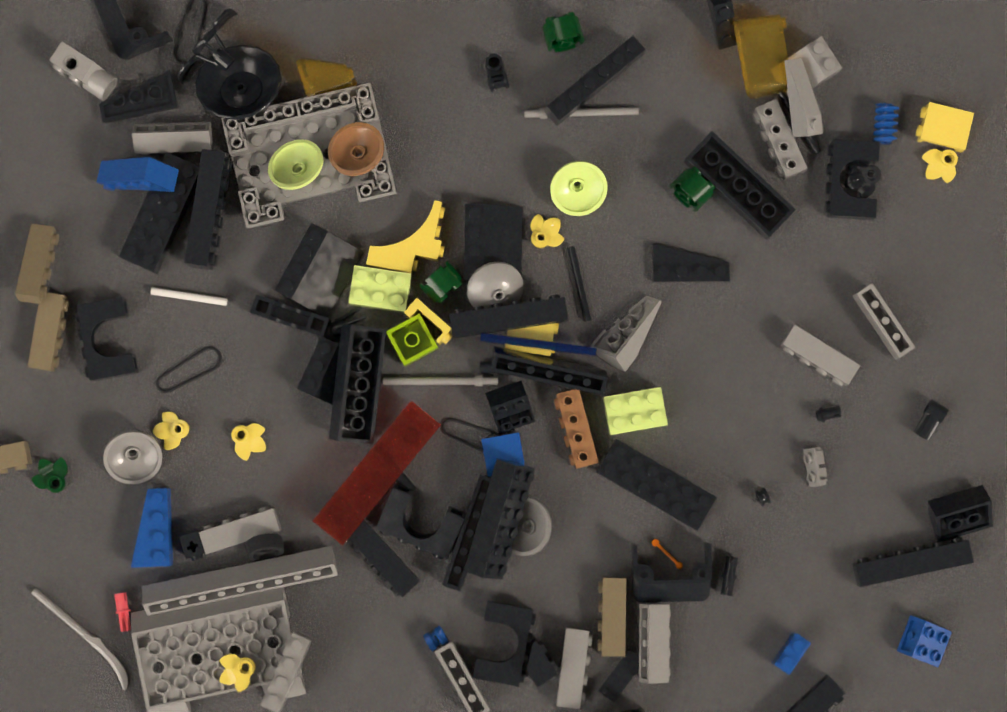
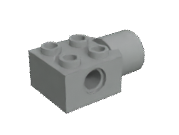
[49,42,117,101]

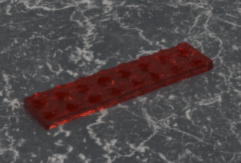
[313,401,441,546]

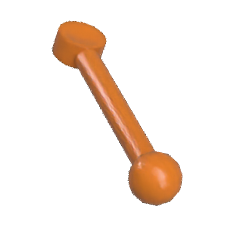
[652,539,683,569]

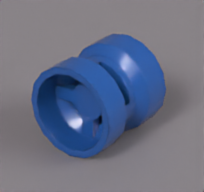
[423,625,449,652]

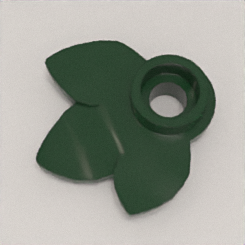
[31,457,68,493]

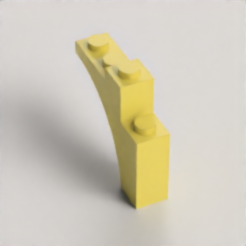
[366,200,445,274]

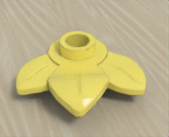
[922,149,958,183]
[530,214,564,248]
[152,412,189,450]
[231,423,266,461]
[219,654,256,692]

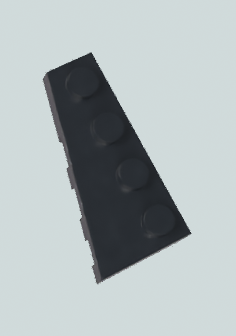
[99,70,178,124]
[653,244,730,282]

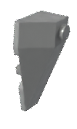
[785,58,824,137]
[589,296,662,372]

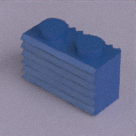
[772,632,811,675]

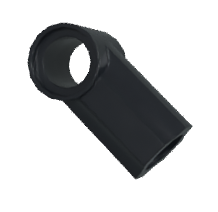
[913,399,949,440]

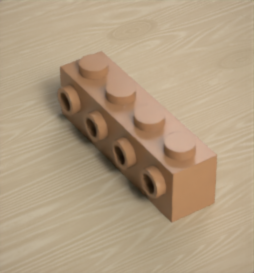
[553,389,599,469]

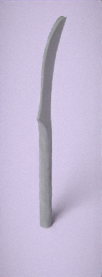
[31,588,128,691]

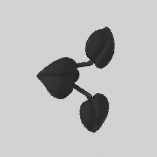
[178,9,238,84]

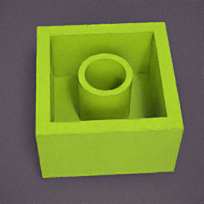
[386,313,439,367]

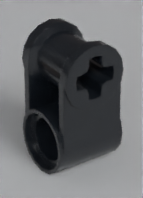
[486,53,509,92]

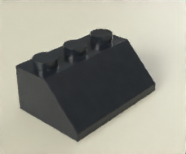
[297,336,339,405]
[927,485,993,542]

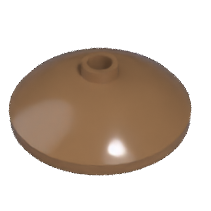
[328,122,384,176]

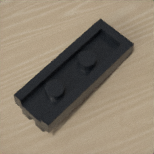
[598,649,639,703]

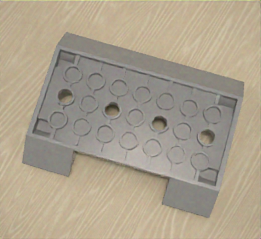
[221,83,396,229]
[131,587,306,712]

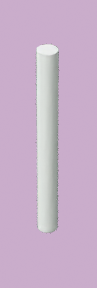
[151,287,228,306]

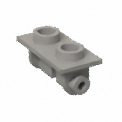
[803,447,828,487]

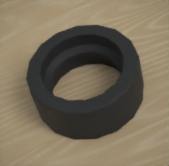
[246,533,285,561]

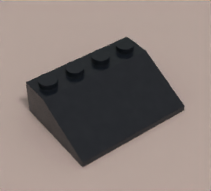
[464,204,522,283]
[275,223,364,318]

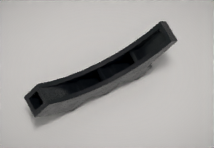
[707,0,737,50]

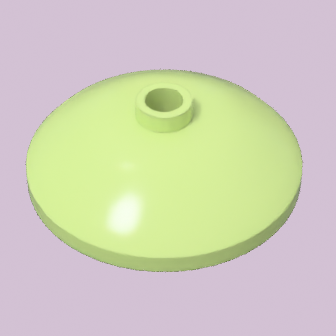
[268,139,323,190]
[550,161,608,216]

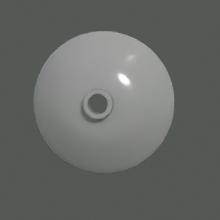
[467,262,524,309]
[103,430,162,484]
[512,498,551,556]

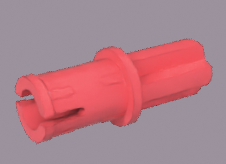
[114,592,131,632]

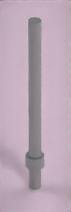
[524,107,639,119]
[383,375,498,387]

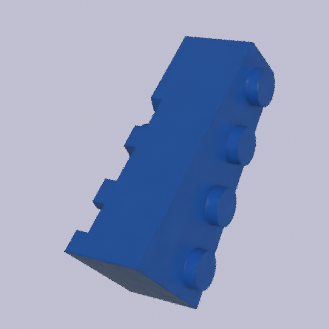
[96,157,179,192]
[131,488,173,568]

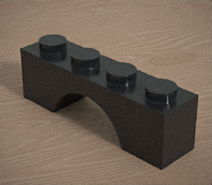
[250,295,331,338]

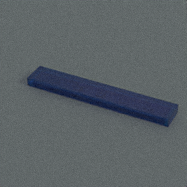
[480,333,597,357]

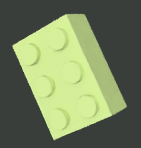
[348,265,412,313]
[603,387,668,436]

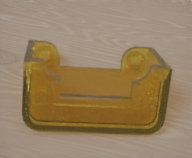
[733,14,789,99]
[295,58,358,97]

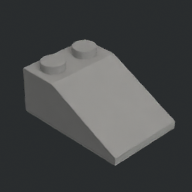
[770,36,842,96]

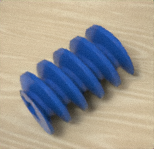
[872,103,900,145]

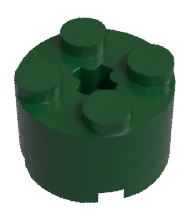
[542,12,585,53]
[670,167,715,212]
[419,260,463,304]

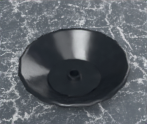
[195,45,282,120]

